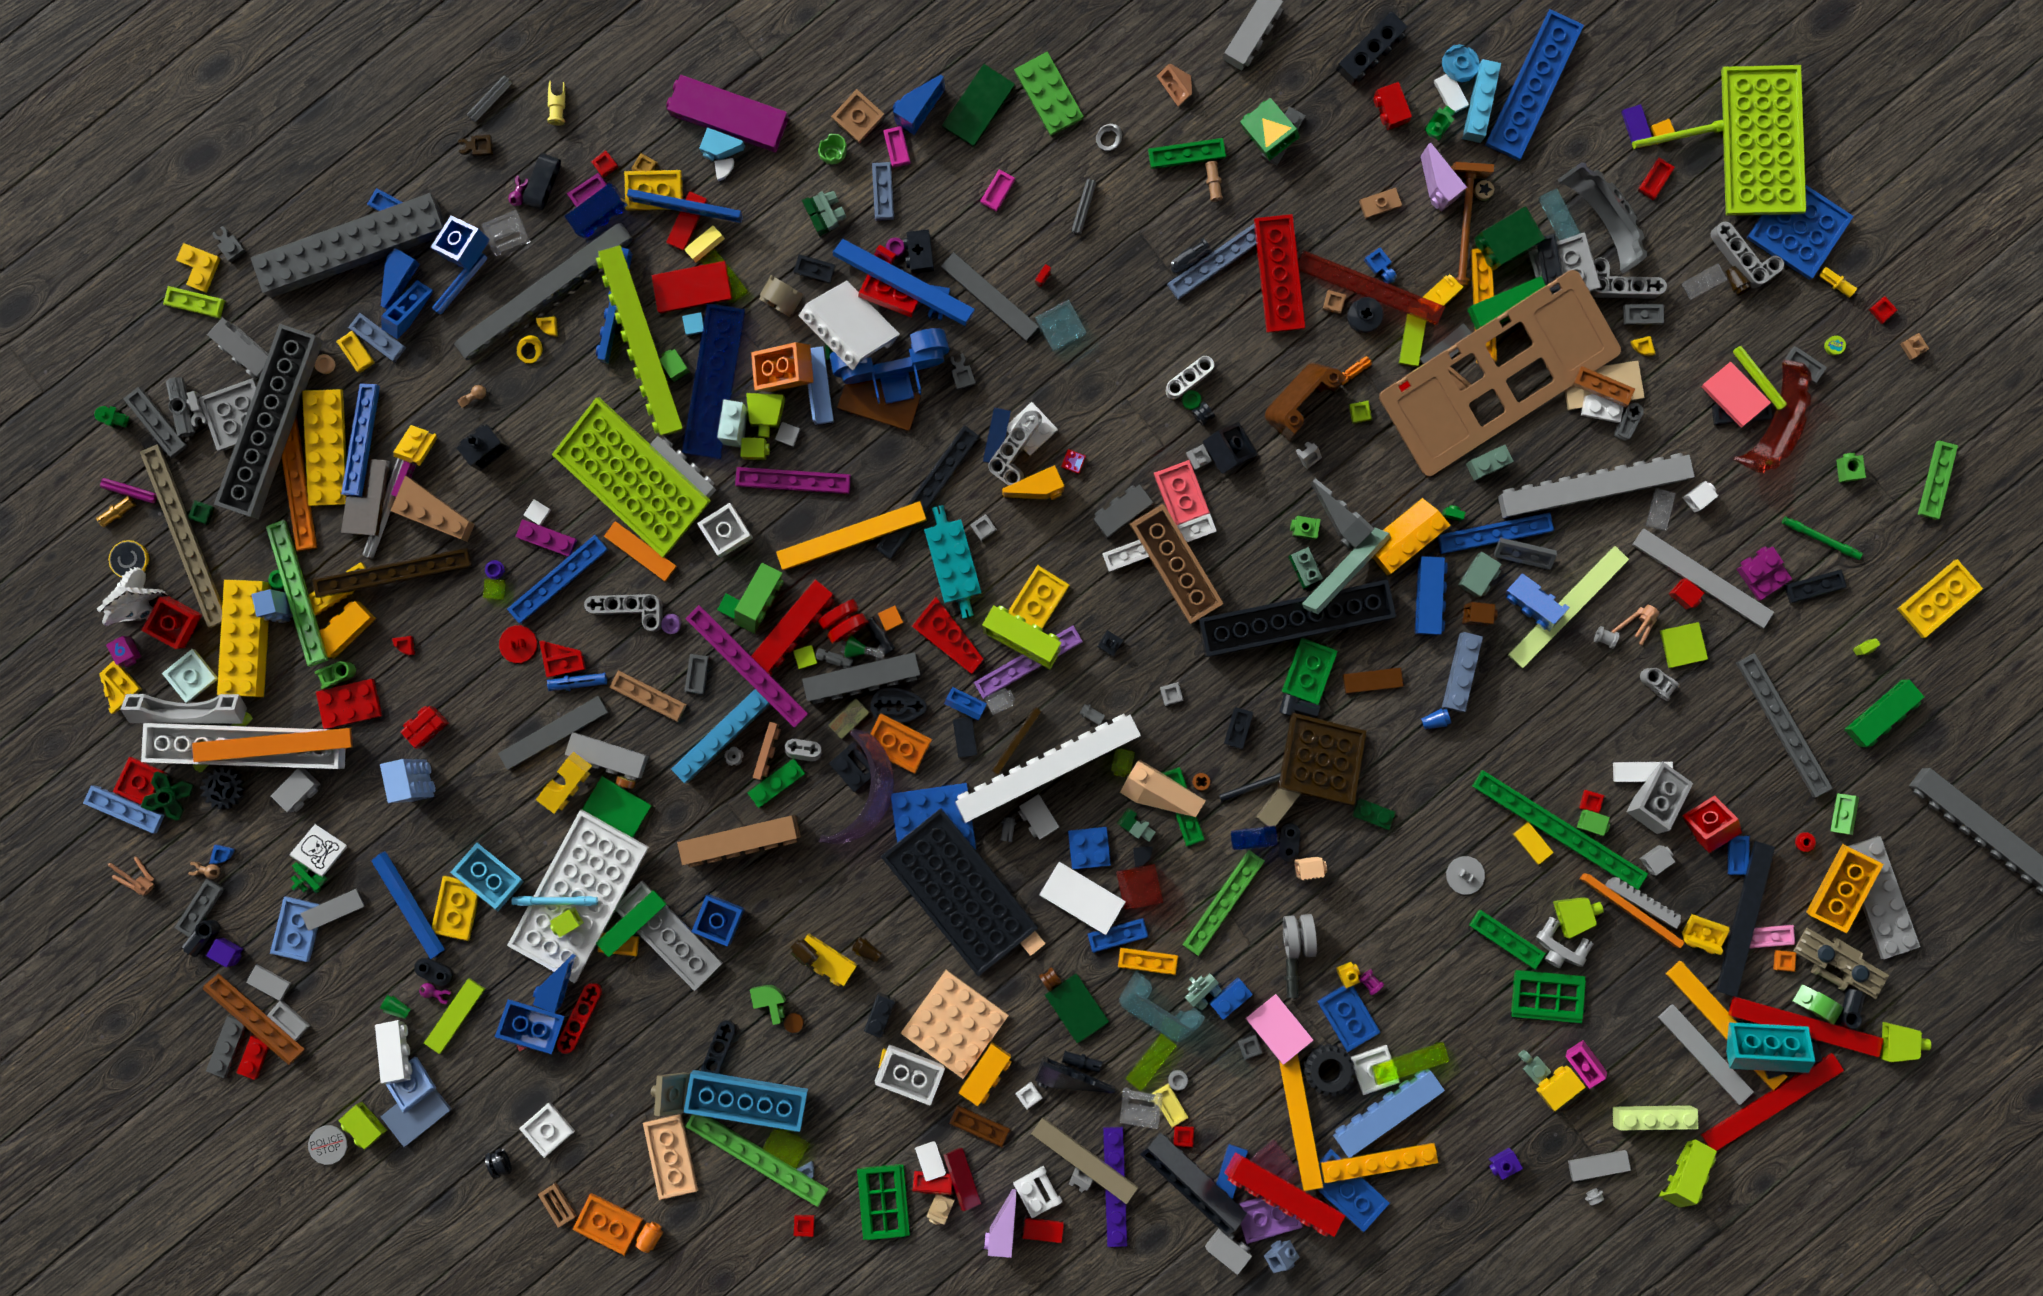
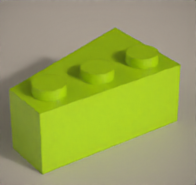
[1659,1140,1717,1208]

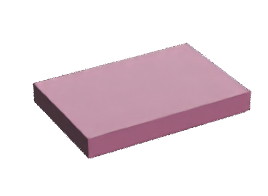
[1246,994,1313,1065]

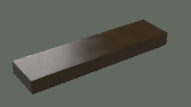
[992,708,1041,775]

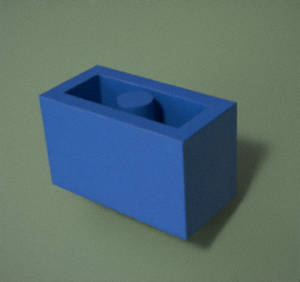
[1209,977,1253,1020]

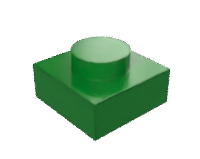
[1442,505,1465,521]

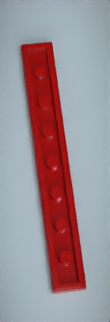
[1728,996,1884,1057]
[1701,1053,1844,1151]

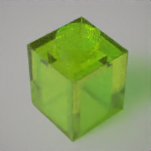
[1111,748,1135,777]

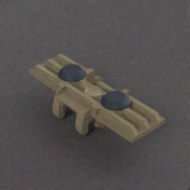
[1793,928,1889,999]

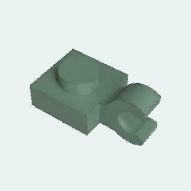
[1518,1050,1551,1085]

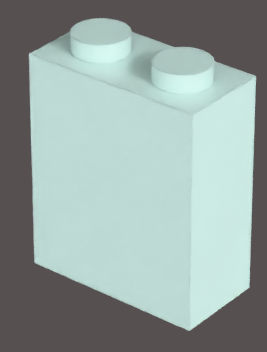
[717,400,748,447]

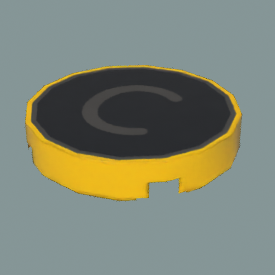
[109,540,149,577]

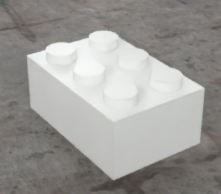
[875,1044,945,1105]

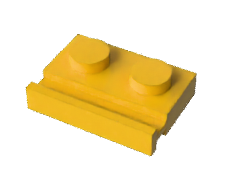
[393,425,437,466]

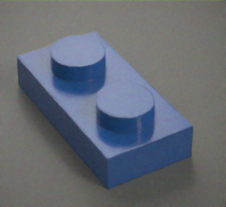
[944,687,987,720]

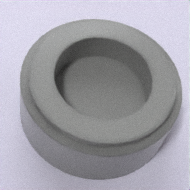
[1168,1070,1188,1091]

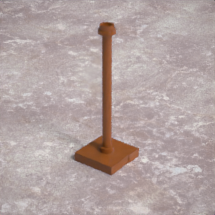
[1451,162,1494,286]

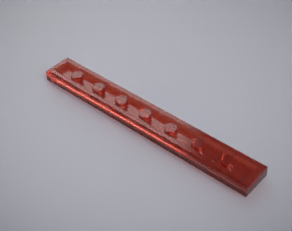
[1298,250,1445,325]

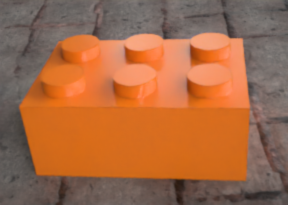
[751,342,814,392]

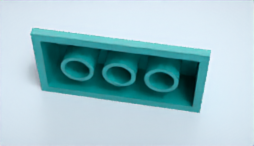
[1726,1023,1815,1073]

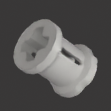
[1594,626,1619,649]

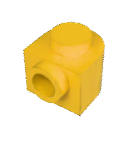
[1336,962,1360,988]

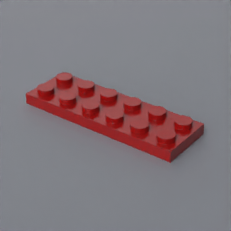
[1254,214,1305,333]

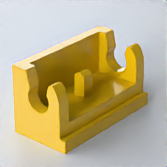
[1418,274,1463,316]

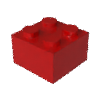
[141,596,202,649]

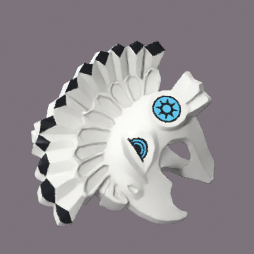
[97,567,167,627]

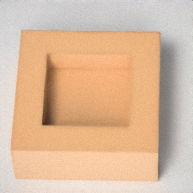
[1020,931,1046,956]

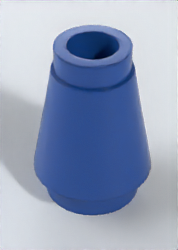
[1421,708,1451,729]

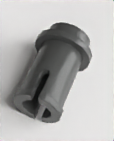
[1079,704,1105,726]
[1000,817,1017,842]

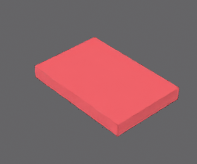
[1701,362,1771,428]
[1154,460,1210,525]

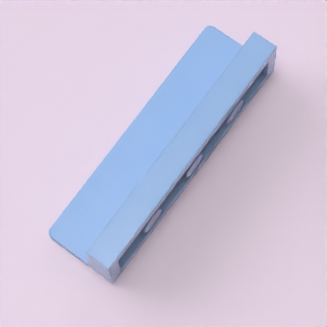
[808,346,834,425]

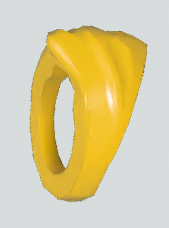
[517,335,543,363]

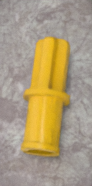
[1819,267,1857,298]

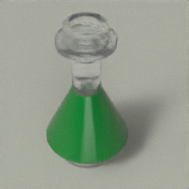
[841,636,885,661]

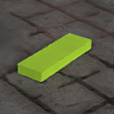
[163,286,225,319]
[1399,307,1428,367]

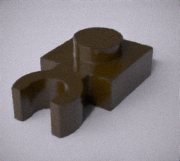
[458,134,493,157]

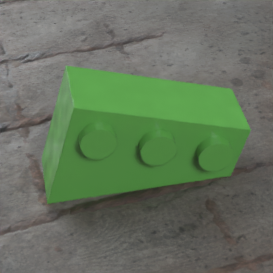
[734,563,784,634]

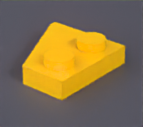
[99,661,142,714]

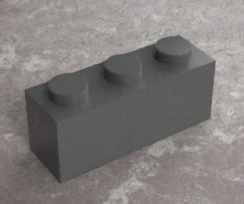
[1093,484,1153,539]

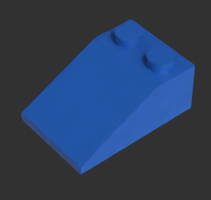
[893,75,945,135]
[495,999,565,1054]

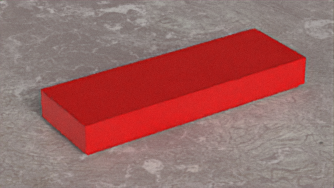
[666,191,708,251]

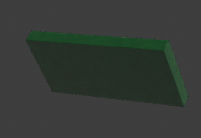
[942,64,1015,147]

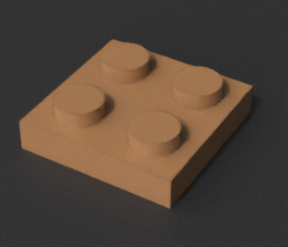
[831,89,885,144]

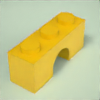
[536,752,592,813]

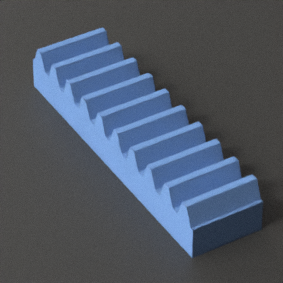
[83,786,165,833]

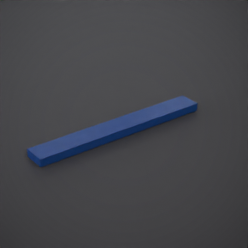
[833,239,975,326]

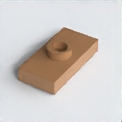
[1359,188,1402,219]

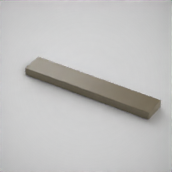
[1031,1117,1138,1204]

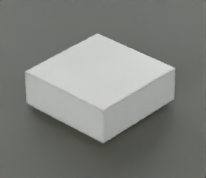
[524,499,551,526]
[1015,1082,1043,1109]

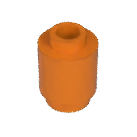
[636,1222,663,1253]

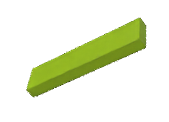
[424,978,485,1054]

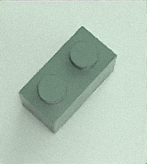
[1466,445,1514,481]
[1458,552,1501,598]

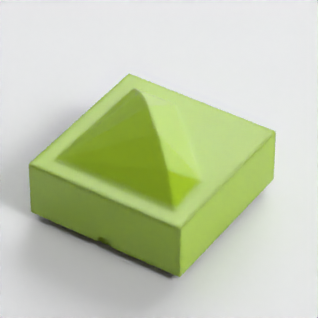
[1853,639,1880,655]

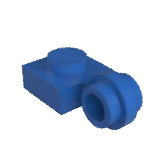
[1364,247,1397,284]

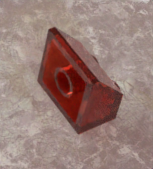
[1116,863,1163,909]

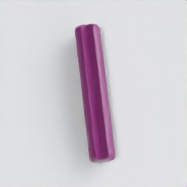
[100,478,157,503]

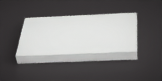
[1040,862,1126,935]

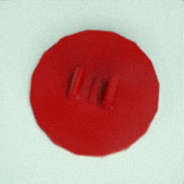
[499,625,537,663]

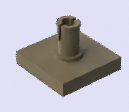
[651,1072,690,1116]

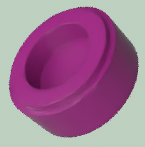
[886,237,905,258]

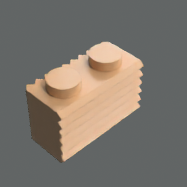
[1294,857,1327,880]

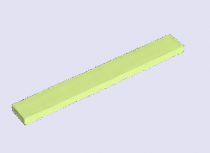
[1508,546,1629,668]

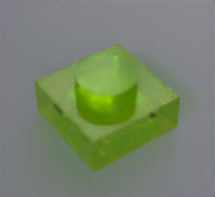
[483,579,505,600]

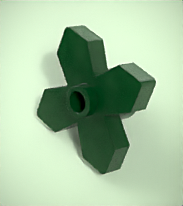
[141,771,194,820]

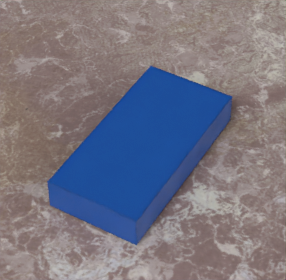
[367,188,403,211]
[1728,836,1749,875]

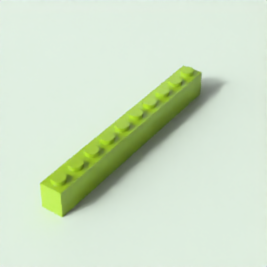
[596,245,683,437]

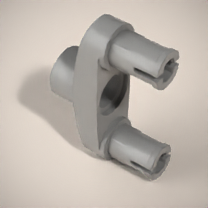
[1536,917,1594,968]

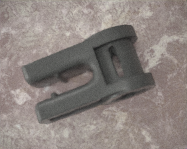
[1614,403,1644,441]

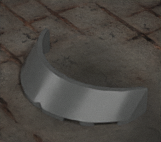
[1557,162,1647,274]

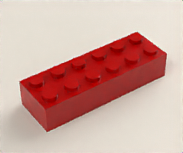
[1224,1152,1345,1237]

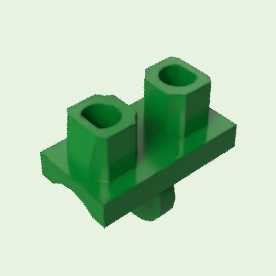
[1424,106,1455,141]
[94,406,130,428]
[291,862,327,894]

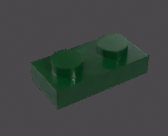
[1352,798,1395,830]

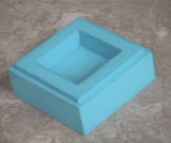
[682,312,705,336]

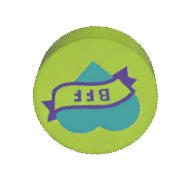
[1824,336,1846,356]

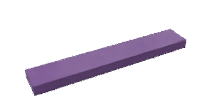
[974,626,1083,699]

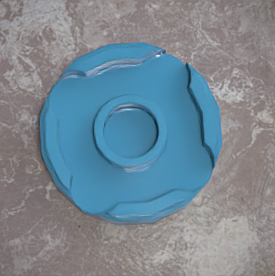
[1442,44,1480,82]

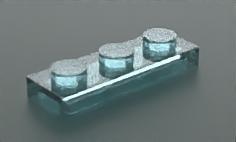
[1538,188,1580,241]

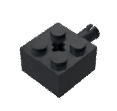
[456,424,510,471]

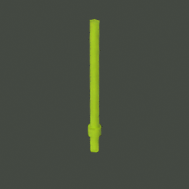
[1632,120,1724,149]

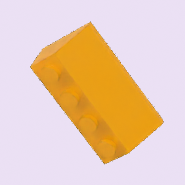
[1372,498,1450,576]

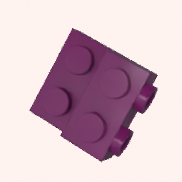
[1736,546,1792,601]

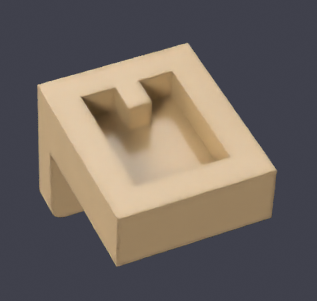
[927,1194,955,1225]

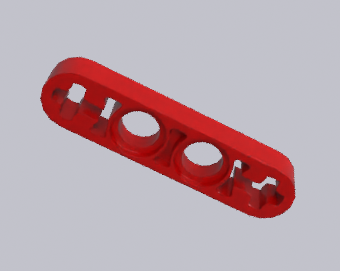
[557,983,602,1054]

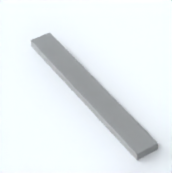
[1632,529,1774,628]

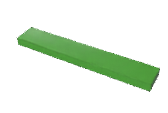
[1182,850,1265,956]

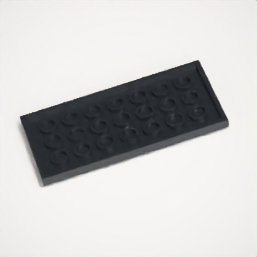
[881,808,1038,976]

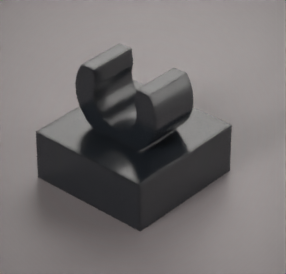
[1097,630,1123,656]

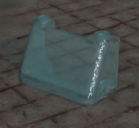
[1119,970,1205,1042]

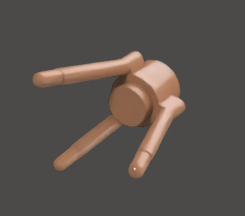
[1611,605,1660,645]
[108,857,155,896]

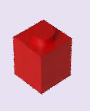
[1669,578,1704,609]

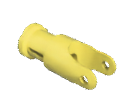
[547,81,565,126]

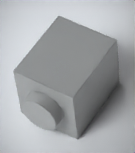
[1639,845,1675,875]

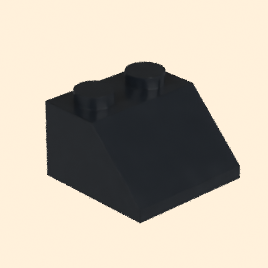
[1203,422,1258,474]

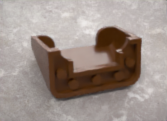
[1265,363,1347,441]

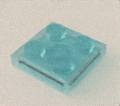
[1035,299,1087,352]

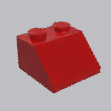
[1682,796,1742,853]

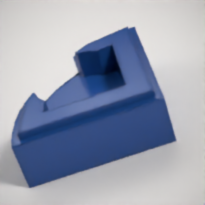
[210,844,235,864]

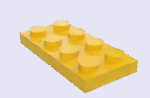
[1897,559,1983,638]

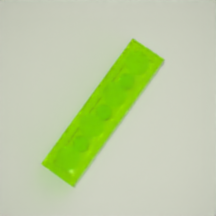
[1370,1042,1449,1085]

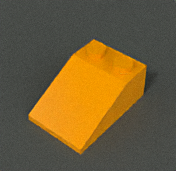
[1002,465,1064,500]

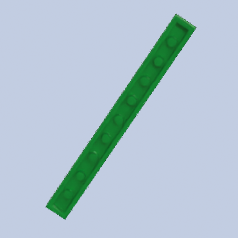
[1471,770,1648,890]

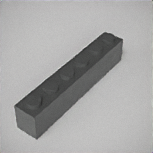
[802,652,921,705]

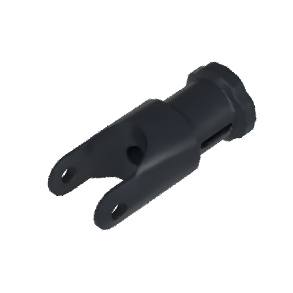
[1171,238,1212,273]

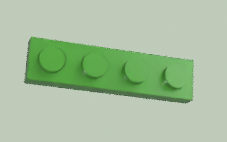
[1918,440,1958,520]

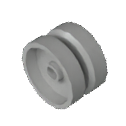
[1283,914,1317,959]

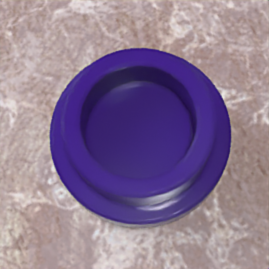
[485,560,505,580]

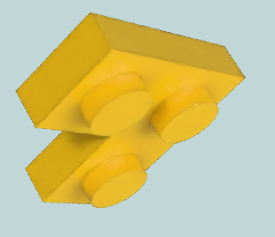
[176,243,221,293]

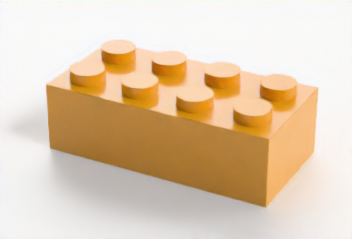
[1806,844,1884,933]

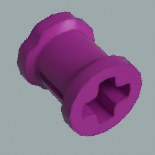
[1359,969,1384,995]

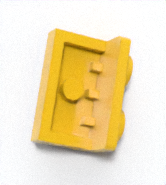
[1682,914,1730,955]

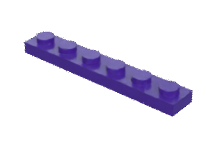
[1103,1127,1127,1247]

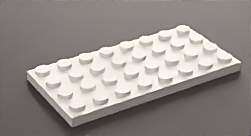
[507,810,649,983]

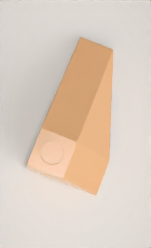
[1120,760,1206,817]

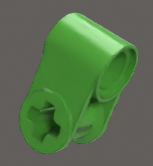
[315,661,356,690]

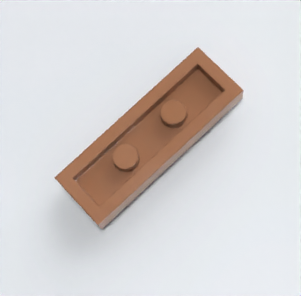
[753,722,781,780]

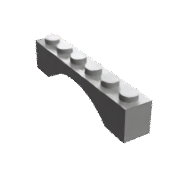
[120,694,247,724]

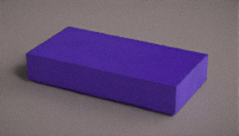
[1621,104,1652,143]

